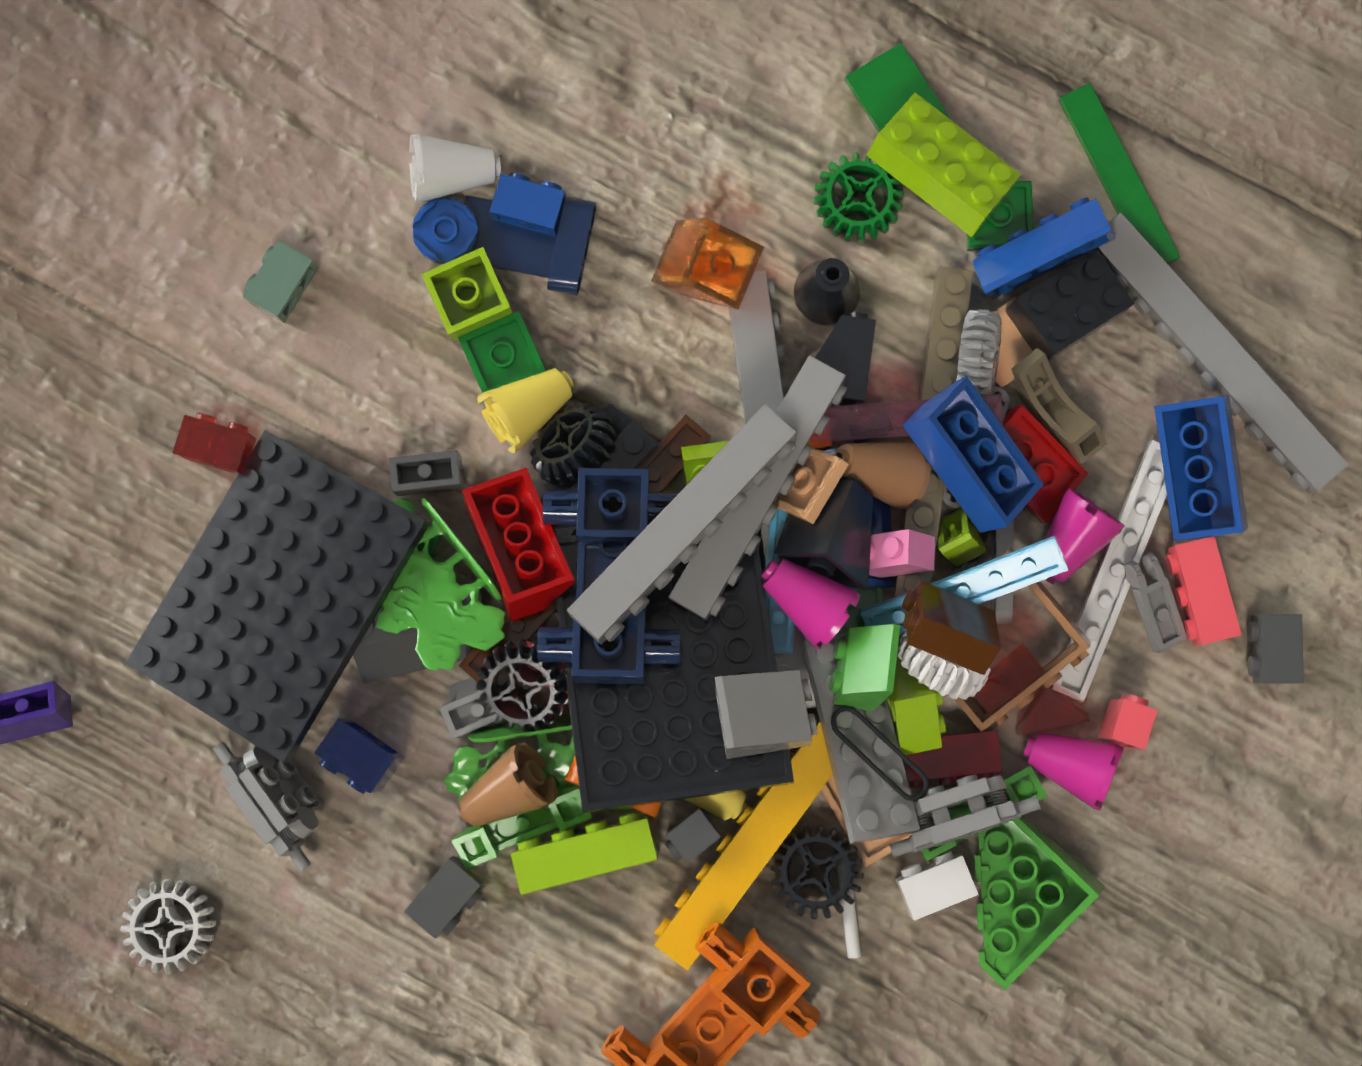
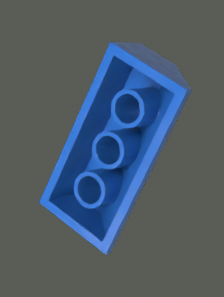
[972,197,1116,300]
[902,376,1043,533]
[1154,395,1248,541]

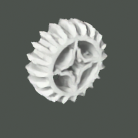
[897,631,991,700]
[120,879,217,974]

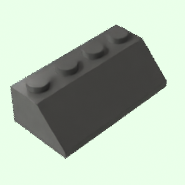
[353,588,485,684]

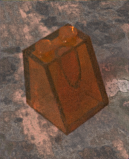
[651,218,764,310]

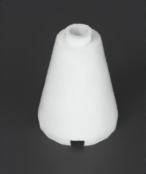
[409,134,501,202]

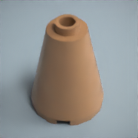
[833,442,931,510]
[459,742,557,827]

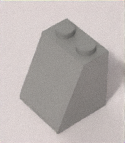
[715,670,817,759]

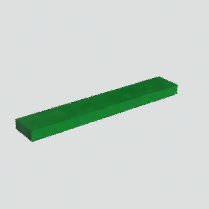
[1059,83,1180,265]

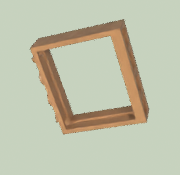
[954,547,1091,732]

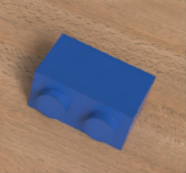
[489,173,566,238]

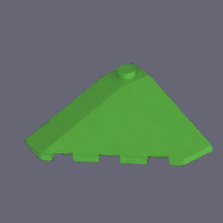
[974,796,1105,990]

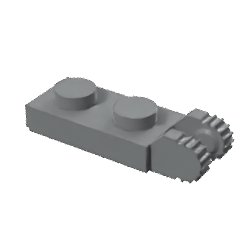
[1124,552,1187,653]

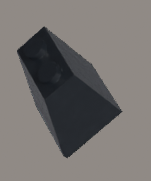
[815,312,876,411]
[774,478,873,588]

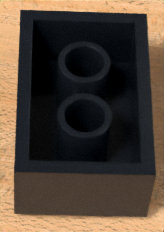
[1005,248,1135,361]

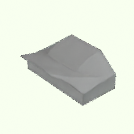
[439,677,513,739]

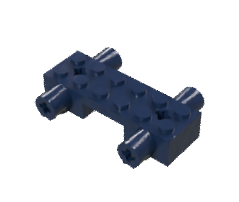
[537,468,681,684]

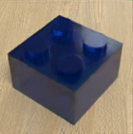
[314,718,405,794]

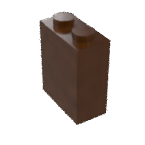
[902,580,1001,675]

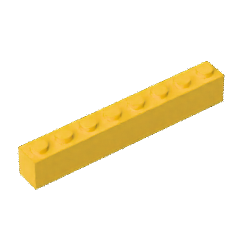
[654,720,833,971]

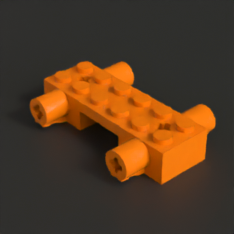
[601,922,821,1066]

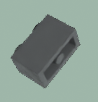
[389,450,465,496]
[1247,614,1304,684]
[665,807,721,863]
[404,856,484,939]

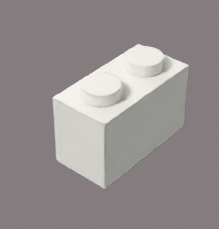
[895,850,979,921]

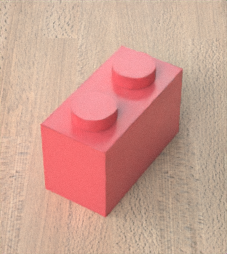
[1097,694,1158,750]

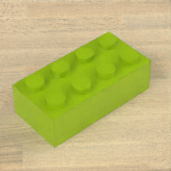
[866,92,1021,237]
[510,812,659,895]

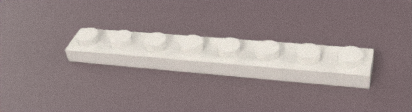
[1050,440,1167,703]

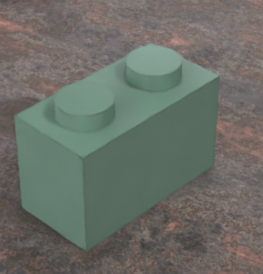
[243,240,319,324]

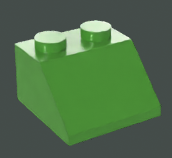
[829,624,900,712]

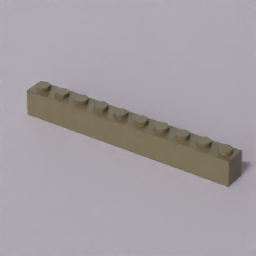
[891,266,973,599]

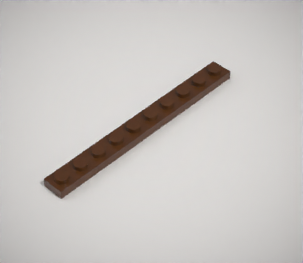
[458,414,711,683]

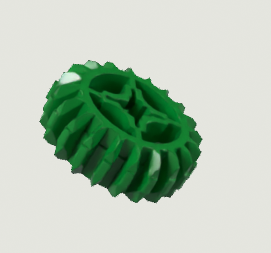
[813,152,904,243]

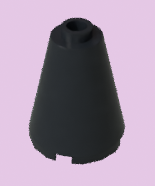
[793,258,860,326]

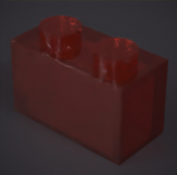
[172,412,256,474]

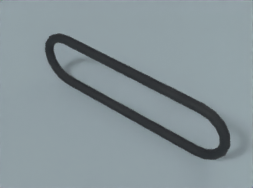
[831,706,929,801]

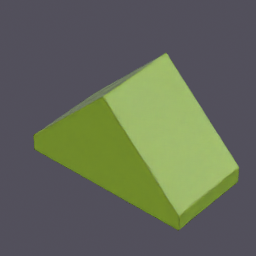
[938,508,987,567]

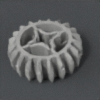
[957,309,1002,400]

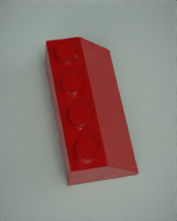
[462,468,575,622]

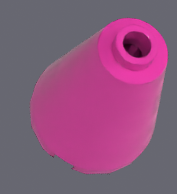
[1044,488,1125,584]
[761,558,860,650]
[1023,732,1124,811]

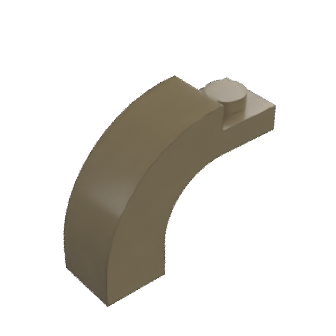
[1011,348,1107,465]

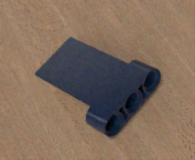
[465,196,596,296]

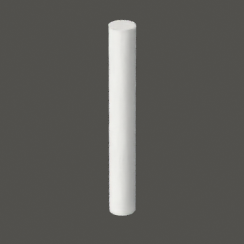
[837,862,861,958]

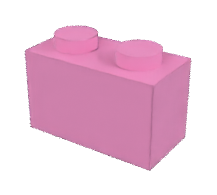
[869,529,935,578]

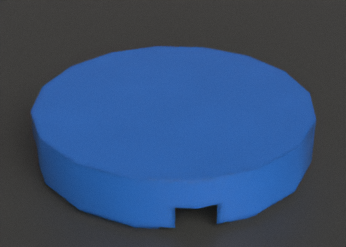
[412,198,479,264]

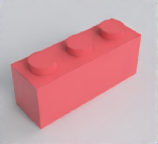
[1165,536,1242,646]

